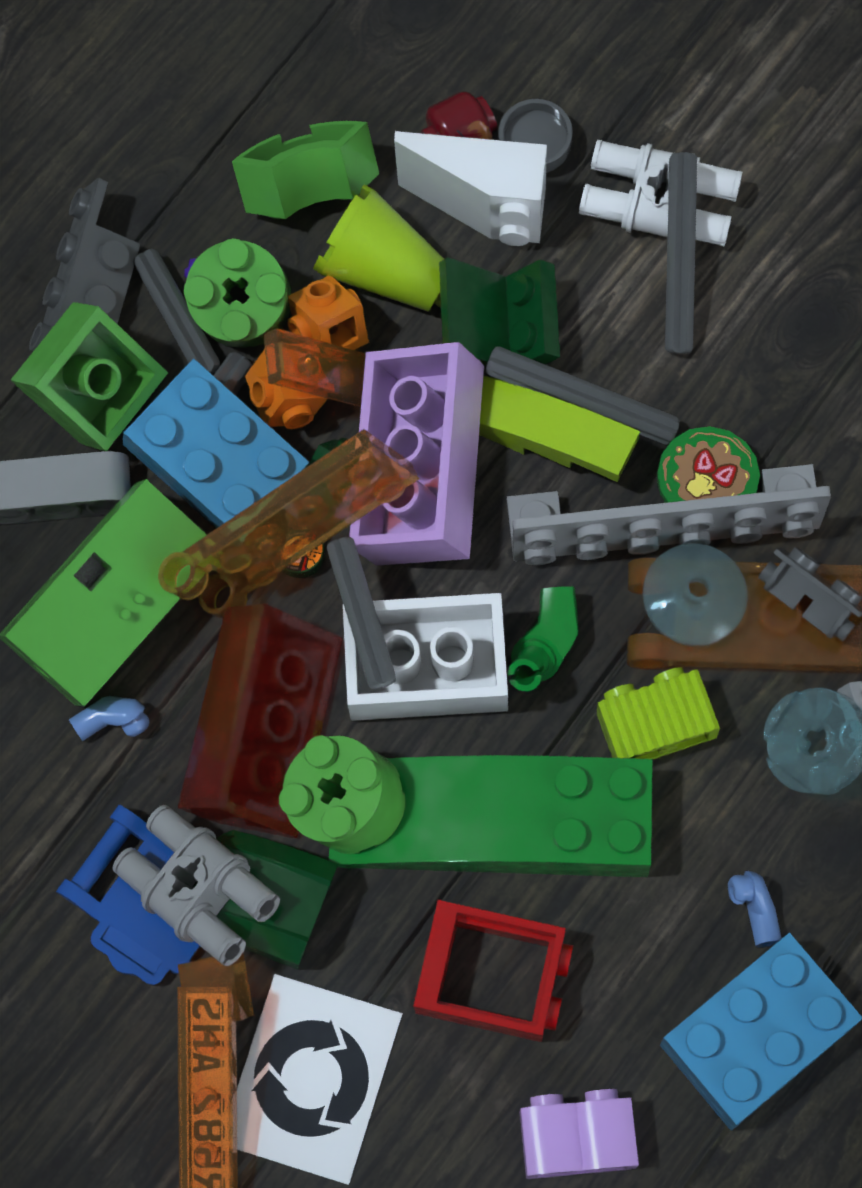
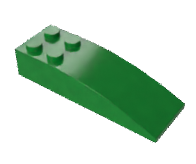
[329,755,653,878]

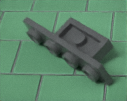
[29,178,140,351]

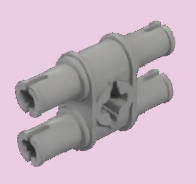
[112,805,280,966]

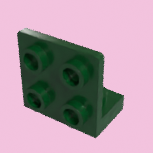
[439,257,560,367]

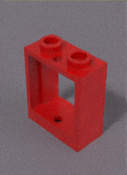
[413,900,574,1042]

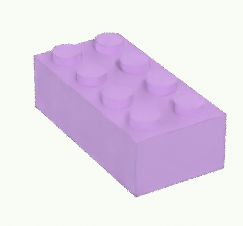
[349,342,484,566]

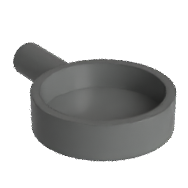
[499,99,573,173]

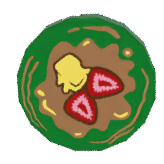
[656,426,760,503]

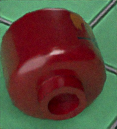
[421,91,498,140]

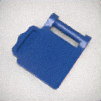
[56,805,200,986]

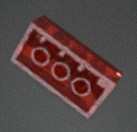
[178,603,343,838]

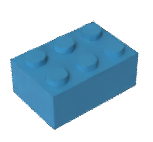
[123,358,309,547]
[660,932,862,1131]

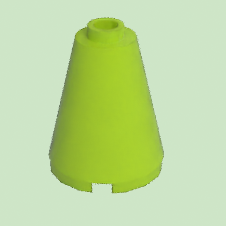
[313,184,444,312]

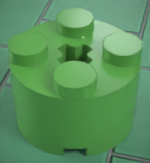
[184,239,291,348]
[279,735,405,854]

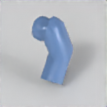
[728,871,782,948]

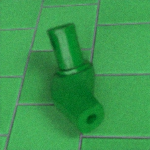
[508,587,579,691]

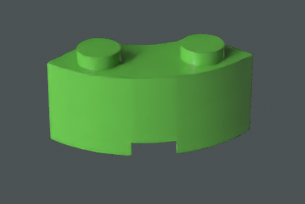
[232,121,379,219]

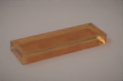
[264,328,366,407]

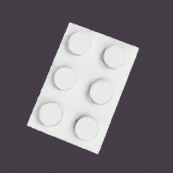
[343,593,508,721]

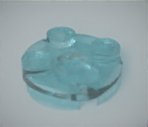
[763,688,862,795]

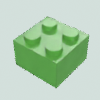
[11,302,168,451]

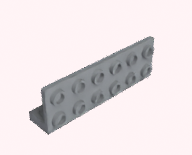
[507,464,831,565]

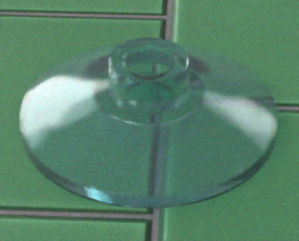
[642,544,748,646]

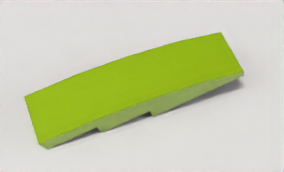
[479,375,640,482]

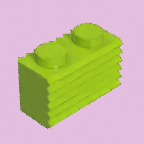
[597,667,720,759]

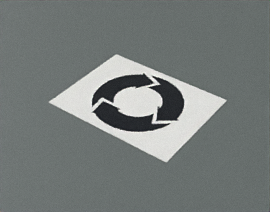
[232,974,403,1185]

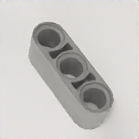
[0,451,131,524]

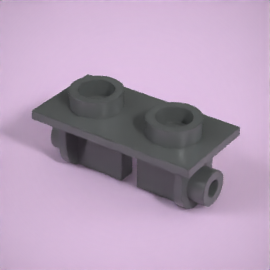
[758,547,862,642]

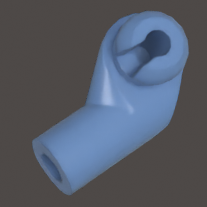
[68,696,149,741]

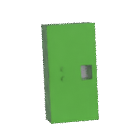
[0,479,223,707]

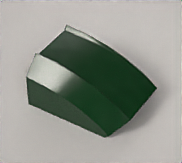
[193,830,338,970]

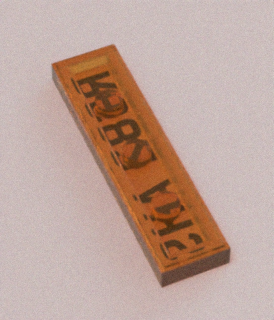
[177,985,238,1188]

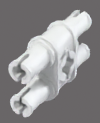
[579,139,743,247]

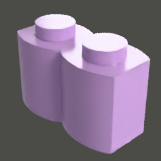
[519,1089,639,1179]

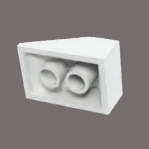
[394,131,547,246]

